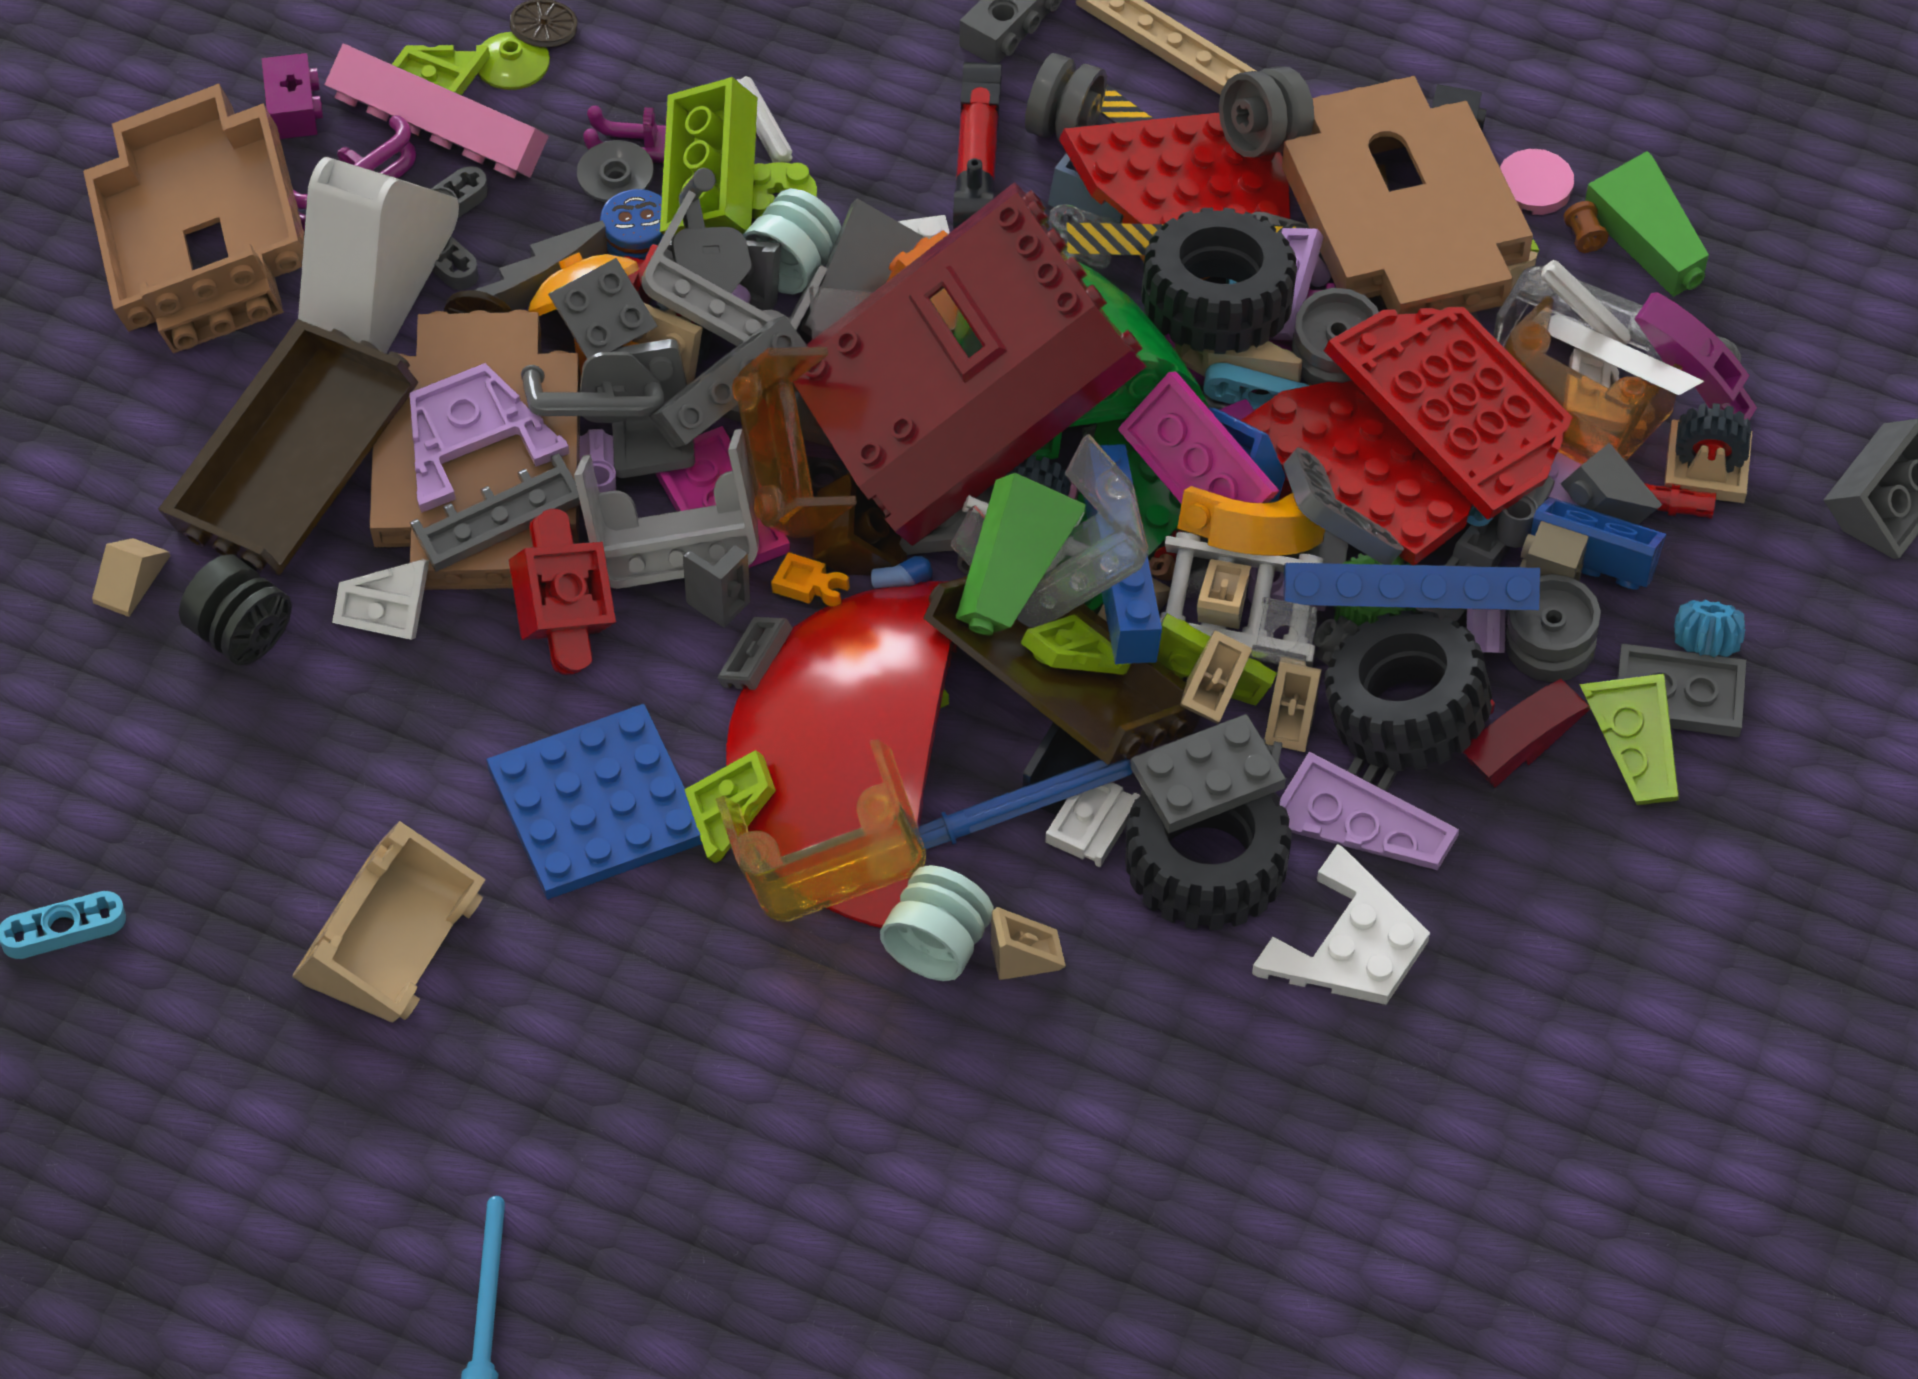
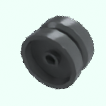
[1025,53,1107,144]
[1219,66,1315,158]
[1291,288,1379,385]
[1505,574,1601,682]

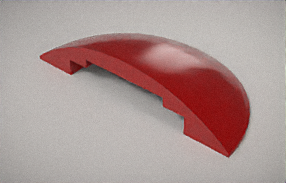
[726,581,957,928]

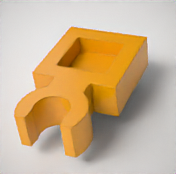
[771,552,850,607]

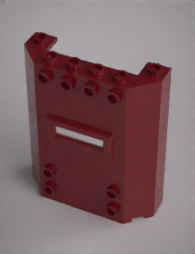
[786,182,1146,546]

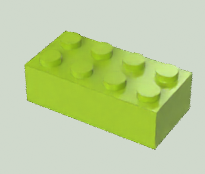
[660,77,758,235]

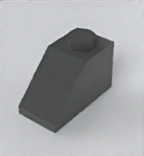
[1560,442,1662,525]

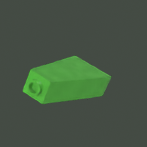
[1585,151,1709,297]
[956,473,1086,636]

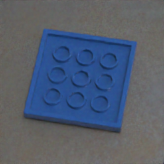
[486,704,702,900]

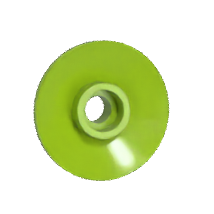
[478,32,550,90]

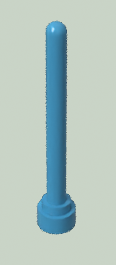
[461,1196,505,1379]

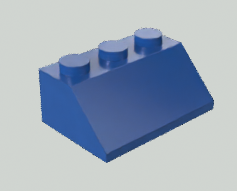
[1531,497,1667,589]

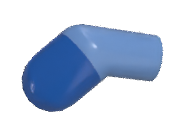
[871,556,933,589]

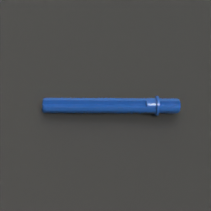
[916,759,1132,852]

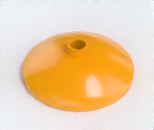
[528,252,639,316]

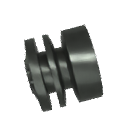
[179,555,292,666]

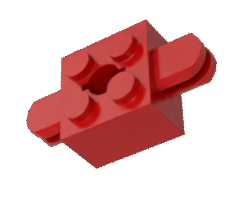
[509,508,616,675]

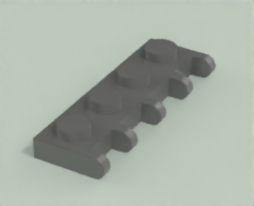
[410,453,580,572]

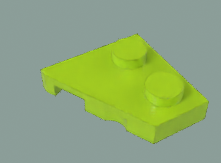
[1021,615,1131,675]

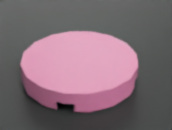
[1500,149,1574,215]

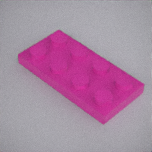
[1118,372,1279,504]
[655,426,790,568]

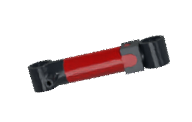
[953,62,1002,229]

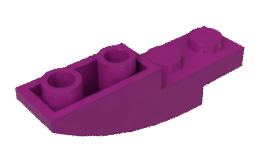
[1635,292,1757,420]

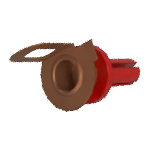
[1149,530,1182,580]

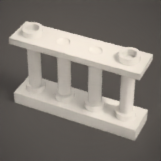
[1160,532,1324,667]

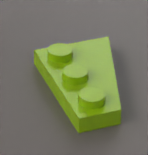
[1157,613,1277,706]
[1579,674,1679,805]

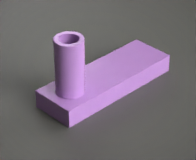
[1269,228,1331,340]

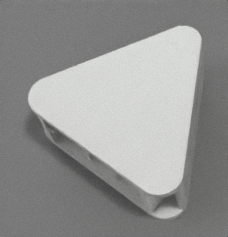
[298,157,459,353]

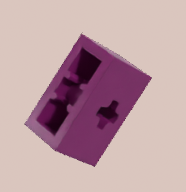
[262,53,323,139]

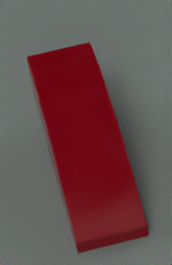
[1462,679,1591,788]

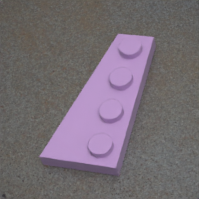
[1280,752,1459,870]

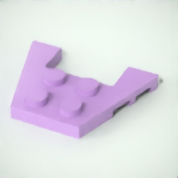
[410,363,569,513]

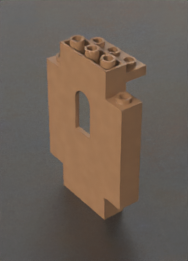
[1282,76,1533,314]
[83,84,304,354]
[370,310,581,590]

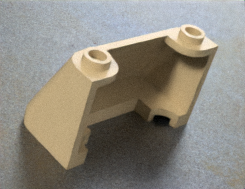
[292,821,486,1023]

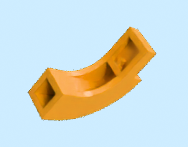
[1177,486,1325,556]

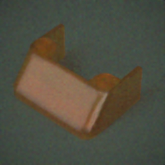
[1504,295,1682,464]
[732,347,856,538]

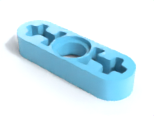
[1204,363,1309,410]
[0,891,126,959]

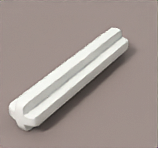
[736,76,792,163]
[1541,260,1631,345]

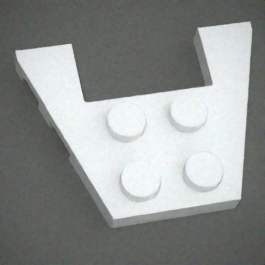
[1252,844,1430,1005]

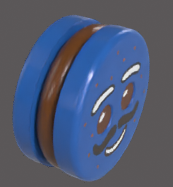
[600,189,663,260]

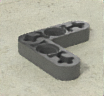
[431,166,488,290]
[1284,447,1404,565]

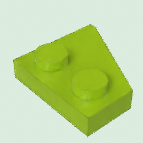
[392,45,490,95]
[684,750,776,863]

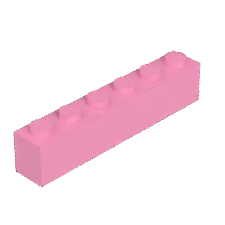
[324,43,549,179]

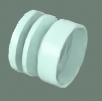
[743,188,842,295]
[880,865,994,981]

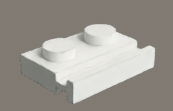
[1045,782,1140,867]

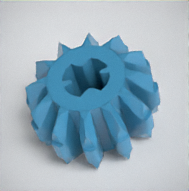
[1674,599,1745,657]

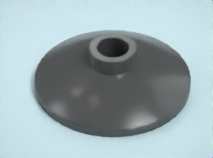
[577,140,654,202]

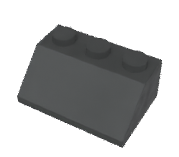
[1823,419,1918,559]

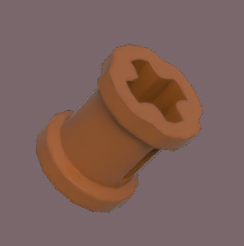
[1563,201,1609,253]

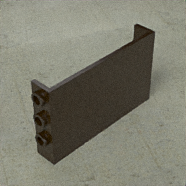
[158,319,419,576]
[923,574,1201,765]

